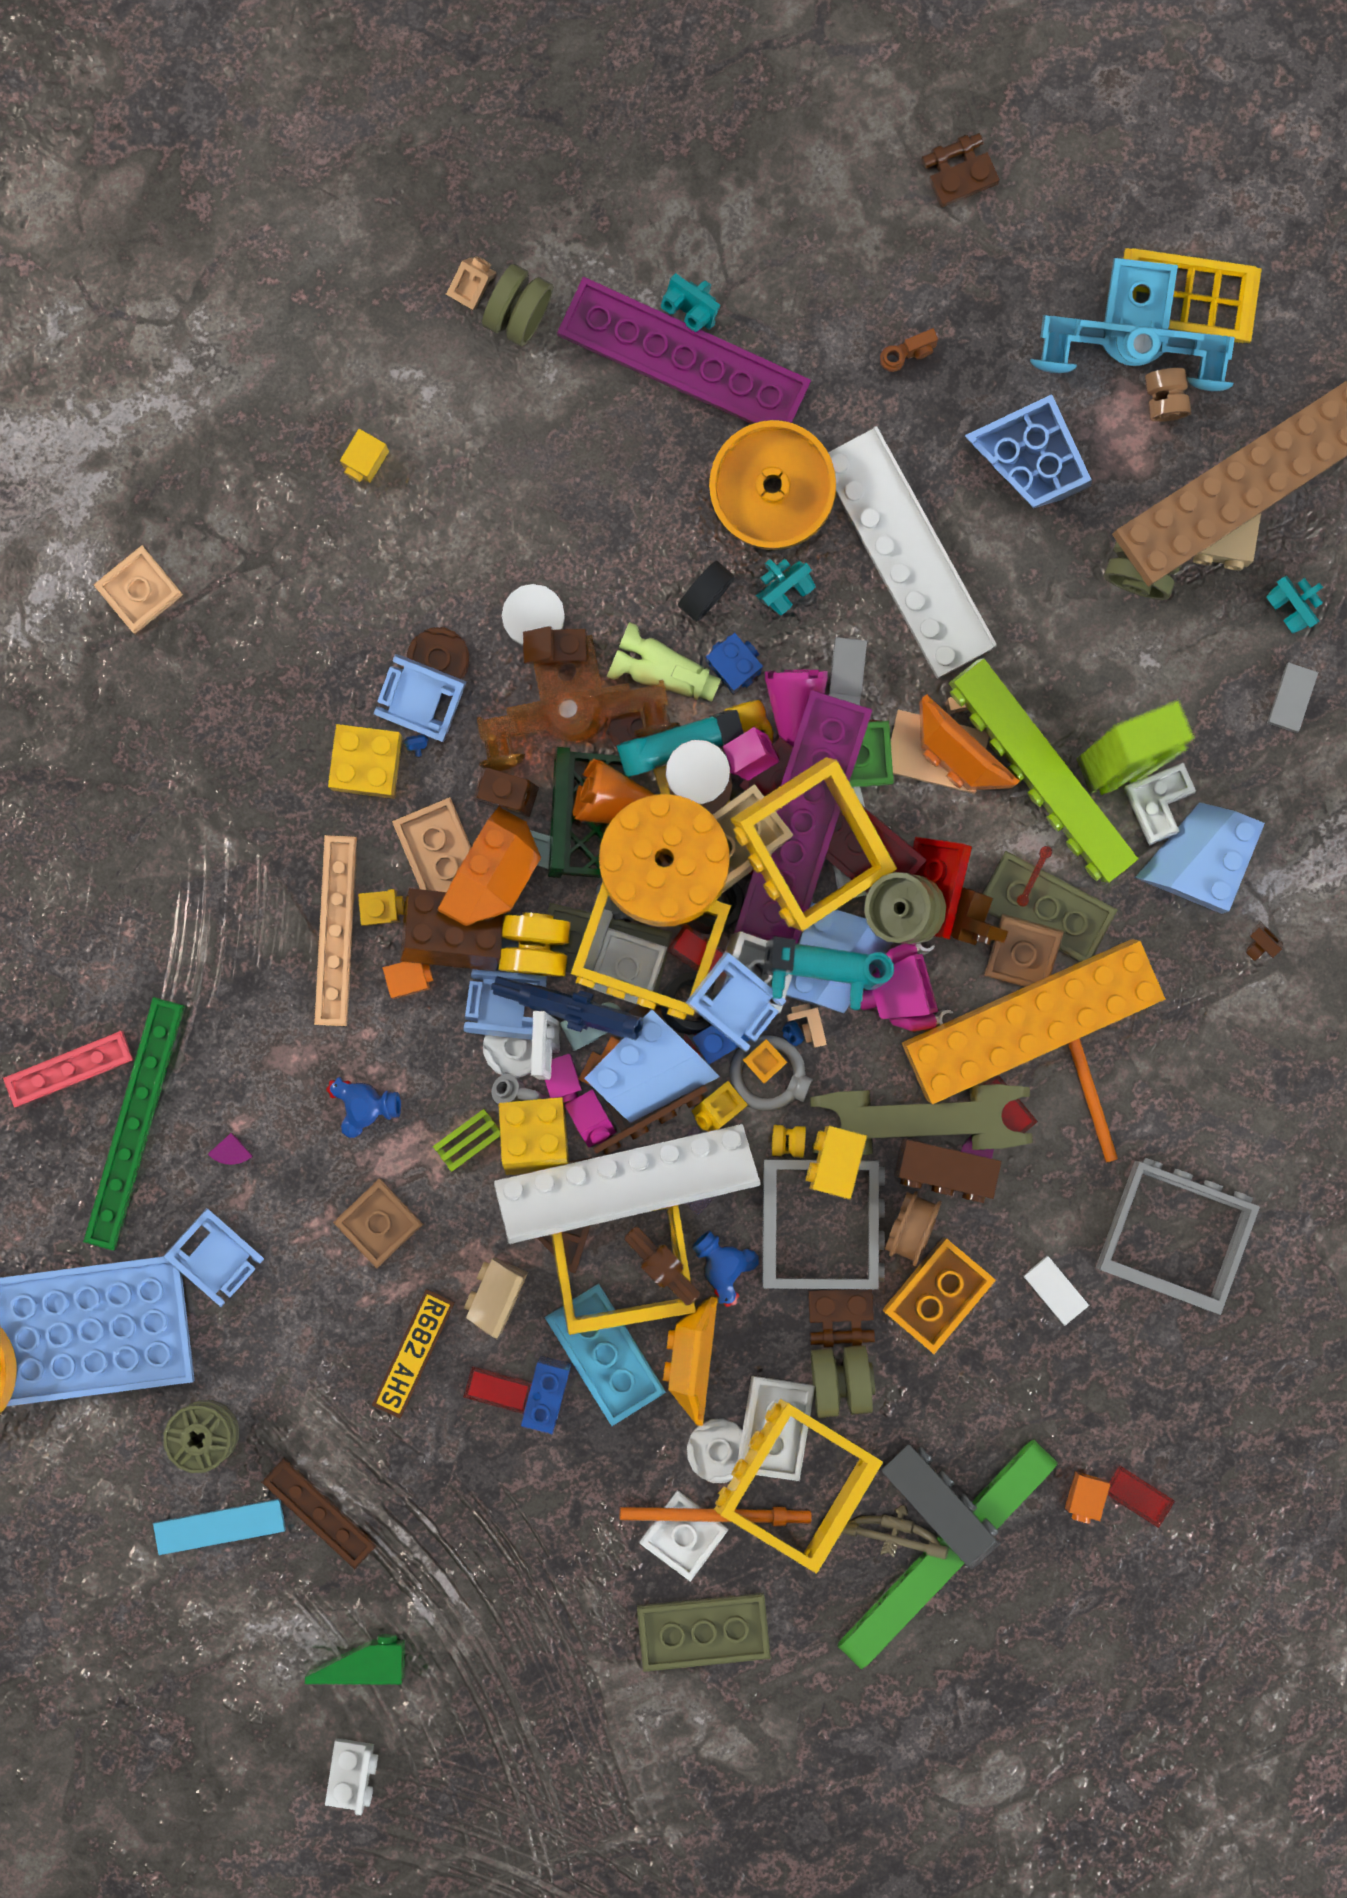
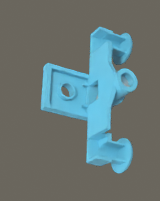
[1030,258,1235,391]

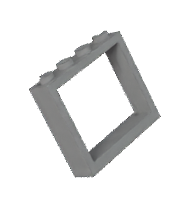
[1096,1157,1260,1315]
[762,1159,885,1289]

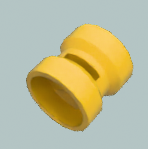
[772,1125,806,1158]

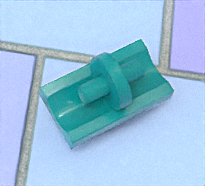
[661,273,721,332]
[755,559,816,615]
[1266,576,1324,633]

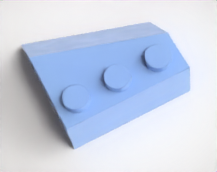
[965,394,1092,508]
[1135,802,1265,914]
[786,902,893,1013]
[584,1010,720,1123]

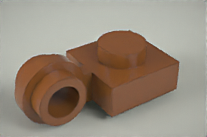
[880,328,938,372]

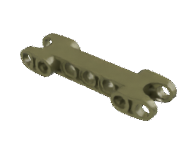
[810,1084,1033,1155]

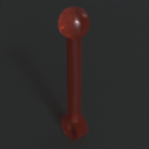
[1017,846,1052,907]

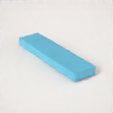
[153,1499,286,1555]

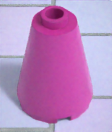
[765,669,828,746]

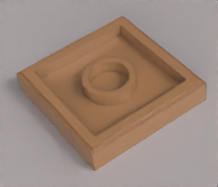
[984,914,1064,987]
[333,1178,424,1269]

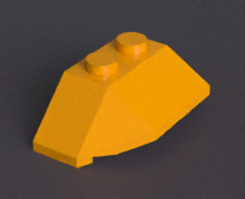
[663,1295,718,1426]

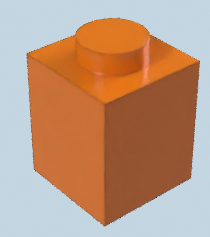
[383,962,434,999]
[1065,1471,1110,1524]

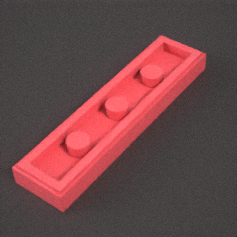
[3,1031,134,1108]

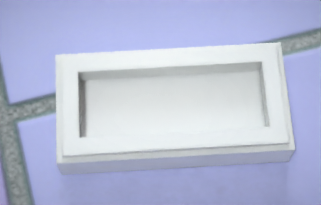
[1023,1256,1089,1326]

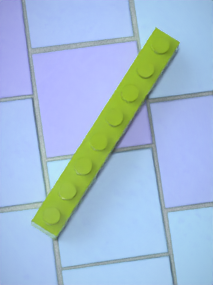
[948,658,1138,883]

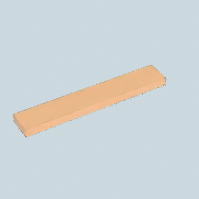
[314,835,357,1026]

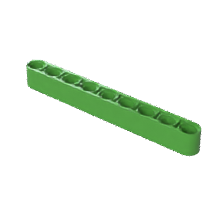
[837,1440,1057,1669]

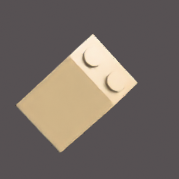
[713,784,793,894]
[464,1257,528,1338]

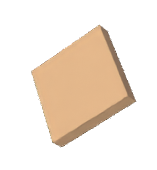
[93,545,183,634]

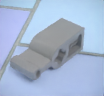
[829,637,867,705]

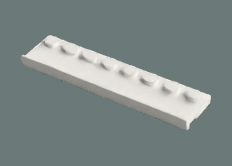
[828,426,997,679]
[494,1124,760,1244]

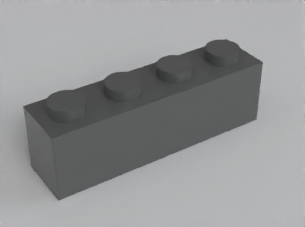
[881,1444,1001,1570]

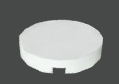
[502,584,565,646]
[666,740,730,804]
[483,1035,532,1078]
[687,1418,742,1483]

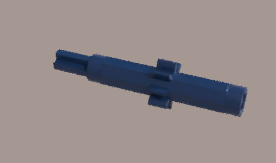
[491,976,643,1040]

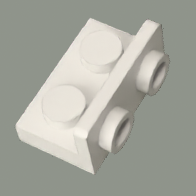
[325,1738,378,1815]

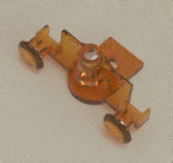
[477,635,681,771]

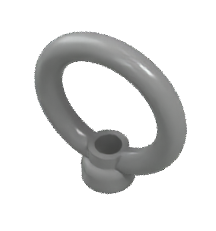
[730,1035,813,1111]

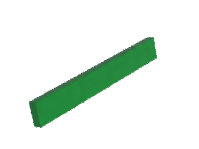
[83,997,185,1251]

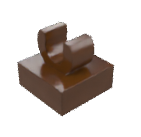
[1246,921,1283,961]

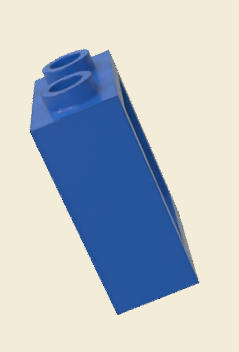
[521,1356,572,1434]

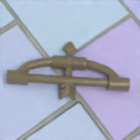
[841,1505,949,1560]

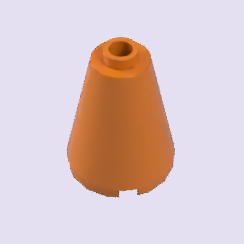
[573,759,656,824]

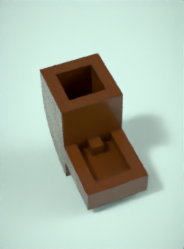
[951,887,1009,946]

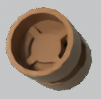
[1145,368,1191,422]

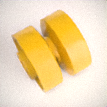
[498,913,571,977]

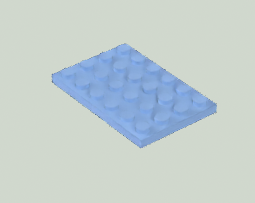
[0,1256,195,1406]

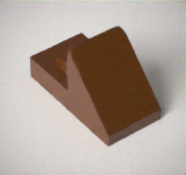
[523,626,587,664]

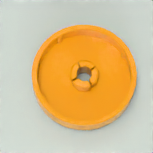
[709,420,836,550]
[599,794,729,927]

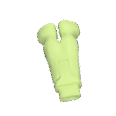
[607,622,721,702]

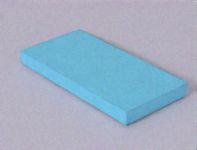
[545,1283,666,1426]

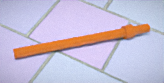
[1068,1038,1118,1163]
[619,1507,812,1526]

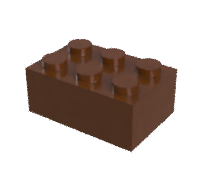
[400,888,503,971]
[894,1139,1002,1203]

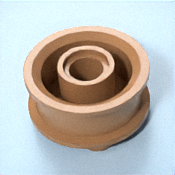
[885,1191,942,1267]

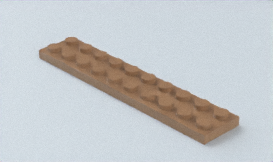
[1112,381,1347,587]

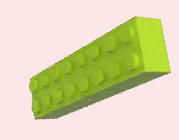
[1076,701,1194,795]

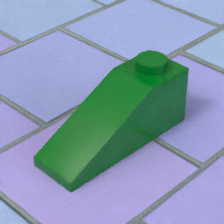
[305,1634,405,1685]

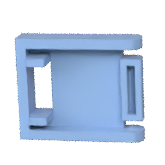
[374,654,466,742]
[686,952,786,1052]
[463,969,547,1040]
[163,1208,264,1307]

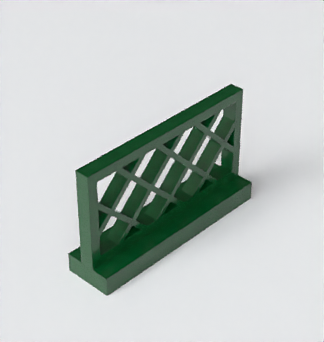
[548,747,631,878]

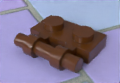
[921,133,1000,208]
[808,1289,875,1348]

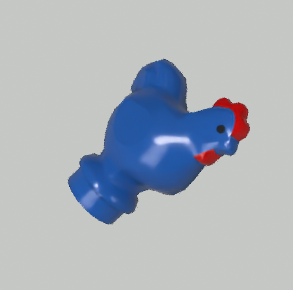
[326,1077,401,1138]
[691,1230,759,1307]

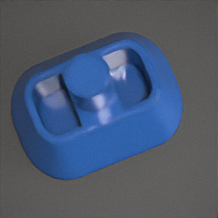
[403,734,428,757]
[782,1021,804,1046]

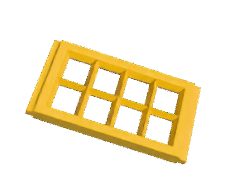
[1123,248,1262,343]

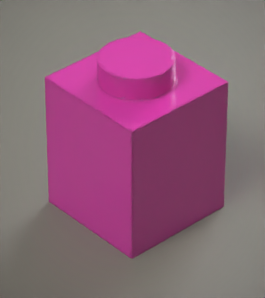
[722,727,780,781]
[545,1054,583,1102]
[565,1089,616,1148]

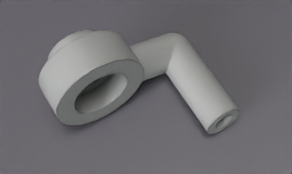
[491,1074,550,1104]

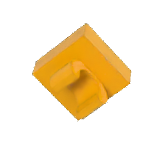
[743,1039,788,1084]

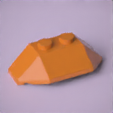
[919,694,1020,790]
[438,807,541,926]

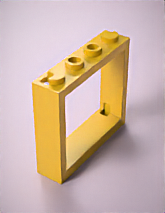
[731,757,897,931]
[571,882,731,1020]
[551,1205,696,1335]
[714,1398,883,1574]

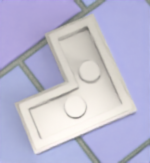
[1124,763,1196,845]
[531,1011,561,1080]

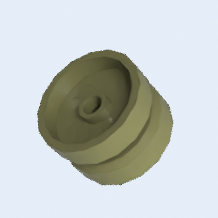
[482,264,554,347]
[1103,541,1181,600]
[864,872,946,945]

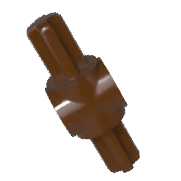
[624,1226,700,1306]

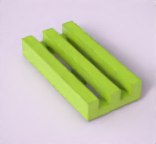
[433,1109,500,1172]

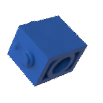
[705,633,763,695]

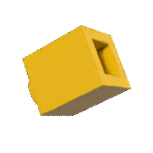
[340,429,389,483]

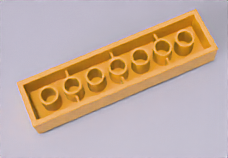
[902,939,1165,1104]

